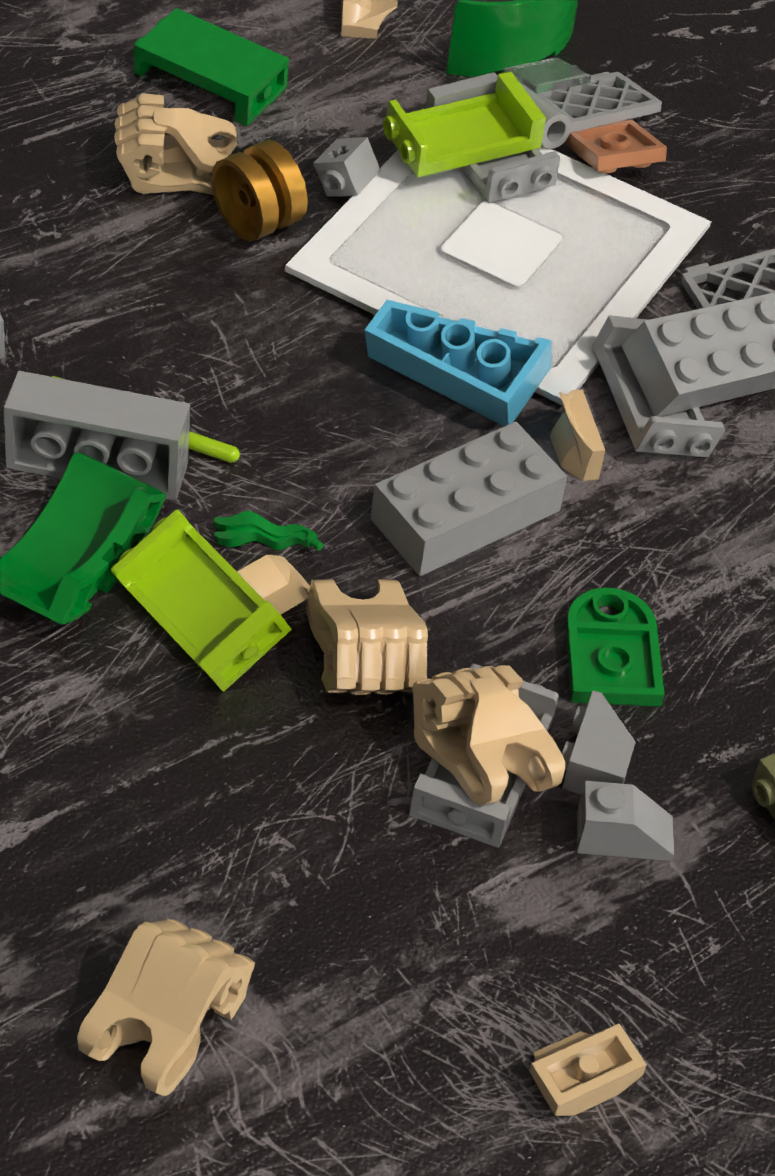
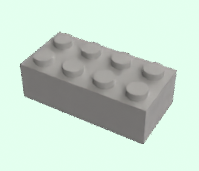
[621,292,775,416]
[4,371,190,501]
[370,421,567,576]

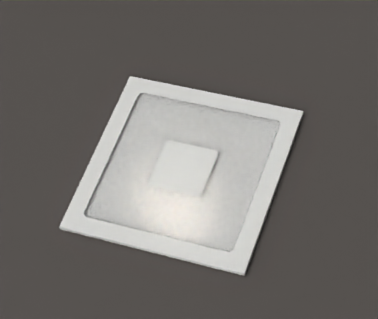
[285,145,711,406]

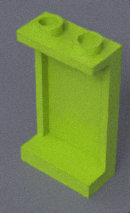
[382,72,546,178]
[111,510,292,692]

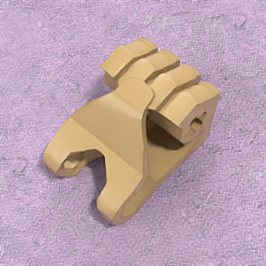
[114,93,237,195]
[306,579,428,695]
[412,665,565,806]
[77,919,255,1096]

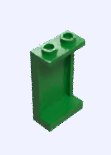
[132,8,289,127]

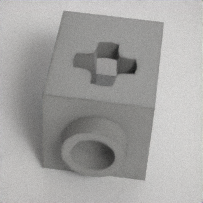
[313,137,381,197]

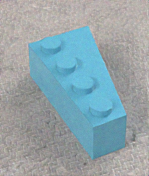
[365,300,552,426]

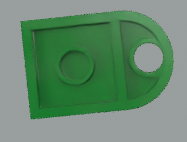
[565,588,665,707]

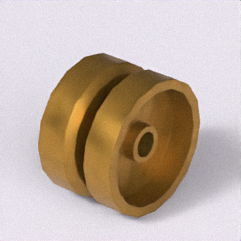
[211,139,308,242]

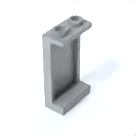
[425,72,560,203]
[592,315,725,457]
[409,664,559,848]

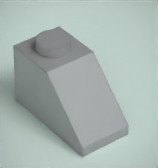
[577,781,674,861]

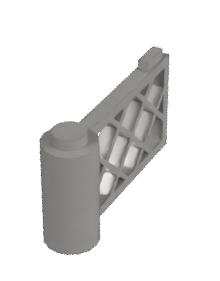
[520,72,662,149]
[681,248,775,309]

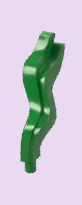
[213,511,324,551]

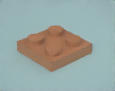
[564,119,667,173]

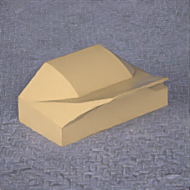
[341,0,397,39]
[550,389,605,481]
[237,555,310,614]
[529,1023,647,1116]

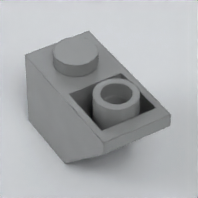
[562,691,636,795]

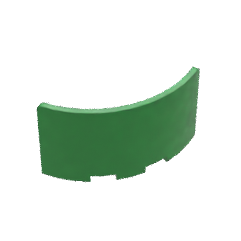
[446,0,578,77]
[0,453,167,625]

